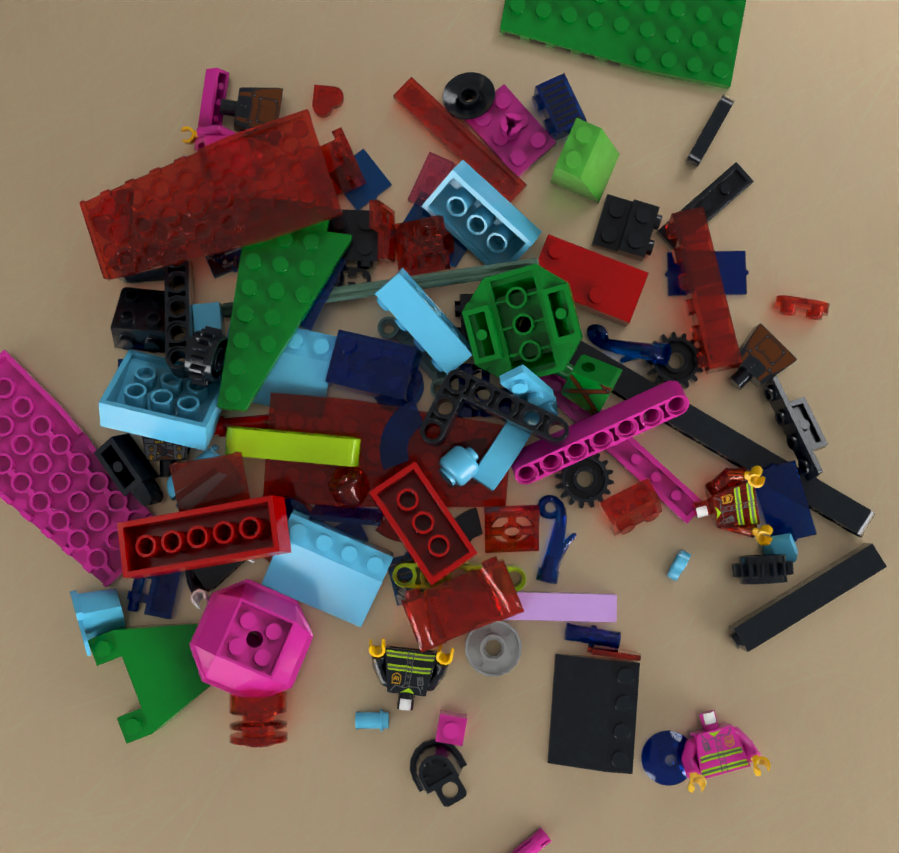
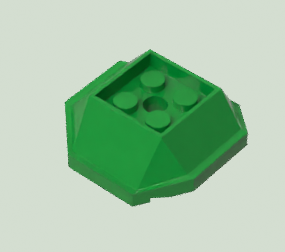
[462,264,583,379]

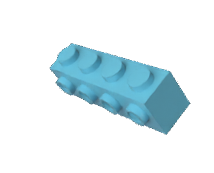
[375,268,473,374]

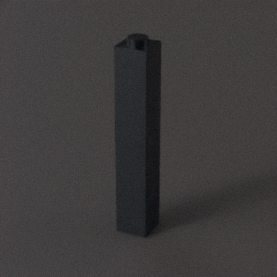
[729,543,887,652]

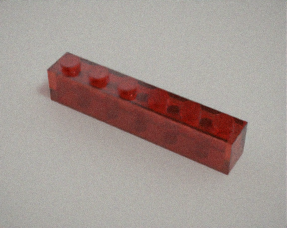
[666,207,742,374]

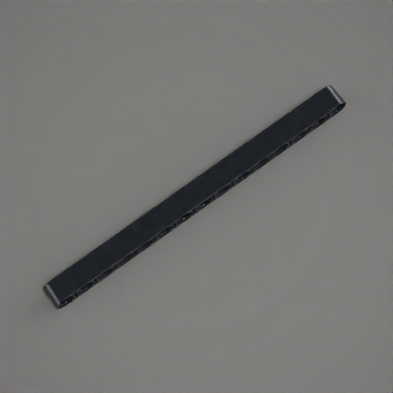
[520,317,875,538]

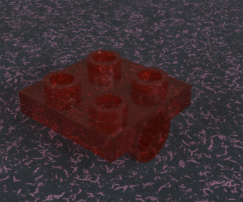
[392,215,454,276]

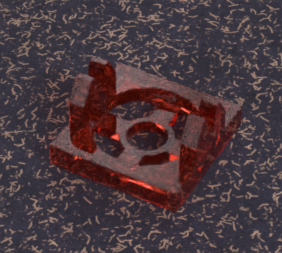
[483,505,540,553]

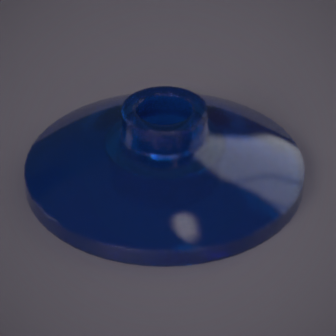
[641,730,688,786]

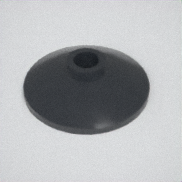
[442,72,495,120]

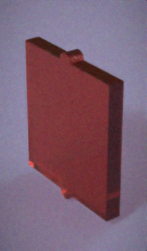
[587,645,641,661]

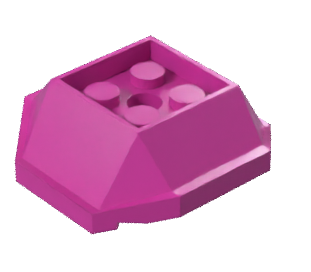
[189,579,313,703]

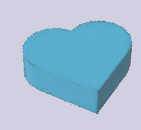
[763,533,798,563]
[667,549,691,581]

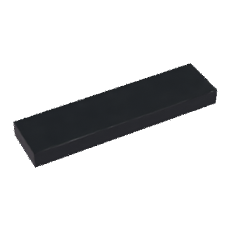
[656,162,754,252]

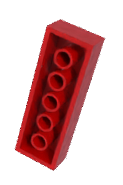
[117,495,292,579]

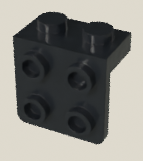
[111,287,165,353]

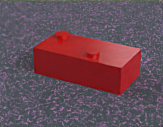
[538,234,649,327]
[369,462,477,586]

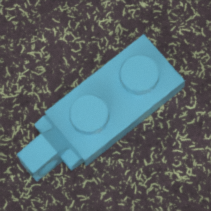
[499,364,559,416]

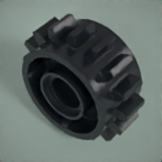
[185,326,228,387]
[644,332,705,389]
[554,453,614,509]
[732,554,794,584]

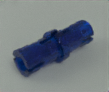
[564,623,621,649]

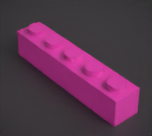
[194,68,230,151]

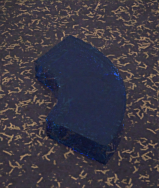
[380,399,423,470]

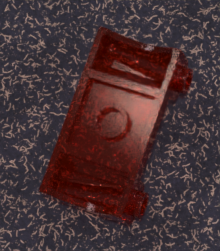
[401,556,524,653]

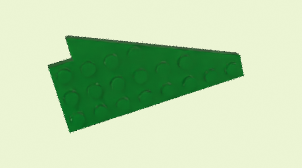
[217,195,352,412]

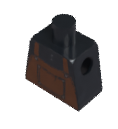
[219,87,283,144]
[729,323,797,390]

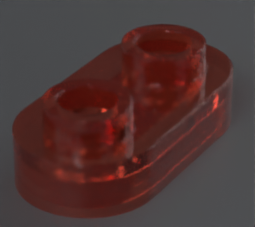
[775,295,830,320]

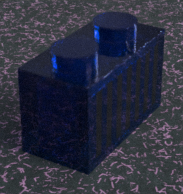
[532,73,587,141]

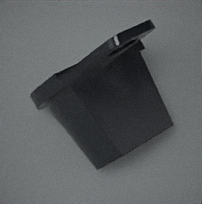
[410,738,467,807]

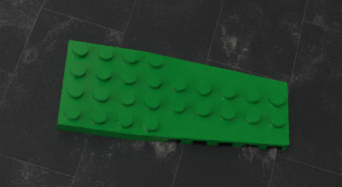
[500,0,746,89]

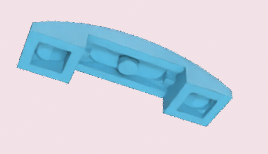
[473,407,540,492]

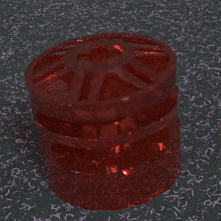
[229,691,288,748]

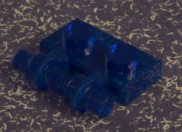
[127,571,183,620]

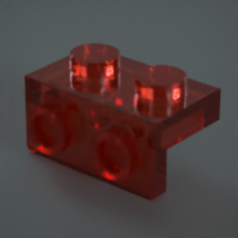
[600,479,662,536]

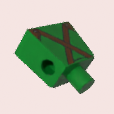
[554,354,623,415]

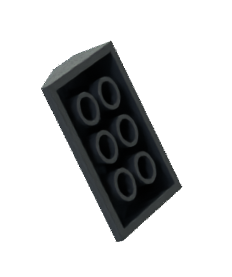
[547,654,640,774]

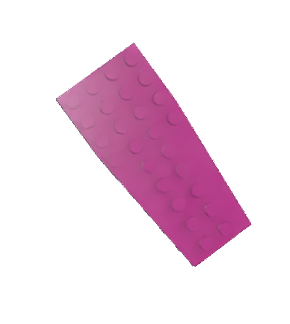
[0,350,154,587]

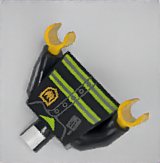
[369,638,454,711]

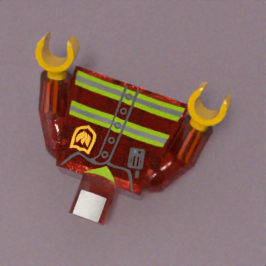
[692,465,773,546]

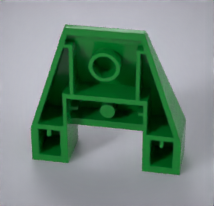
[88,623,211,744]

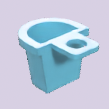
[70,588,126,656]

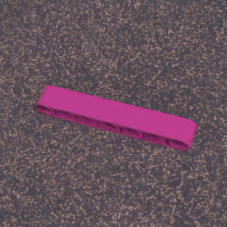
[511,380,689,484]

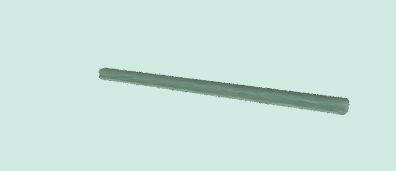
[222,258,539,318]

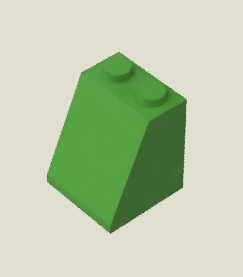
[550,118,620,203]

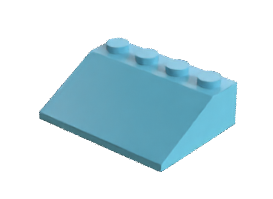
[227,320,340,418]
[98,349,222,451]
[261,510,394,627]

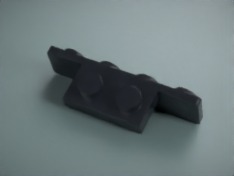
[763,376,828,481]

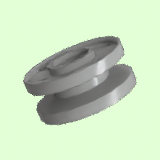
[465,619,522,677]

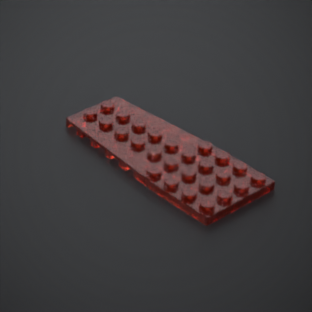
[79,109,343,281]
[263,392,509,507]

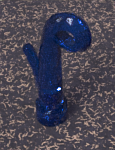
[587,324,671,365]
[536,495,577,585]

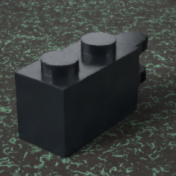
[94,433,164,507]

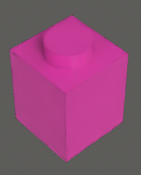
[435,710,467,746]

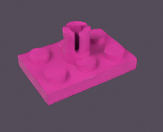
[464,84,557,179]

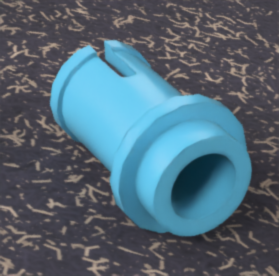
[355,709,389,731]

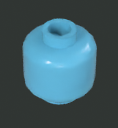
[438,446,479,486]

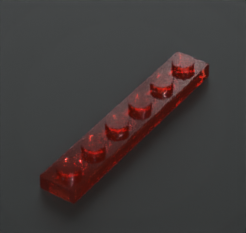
[393,77,527,203]

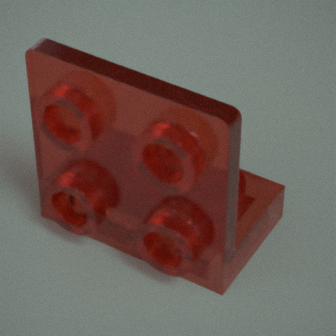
[298,127,367,204]

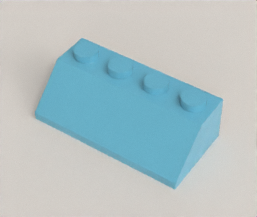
[421,160,542,265]

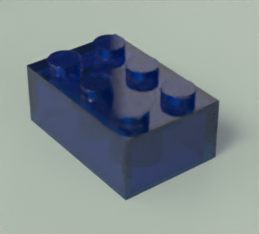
[325,329,422,405]

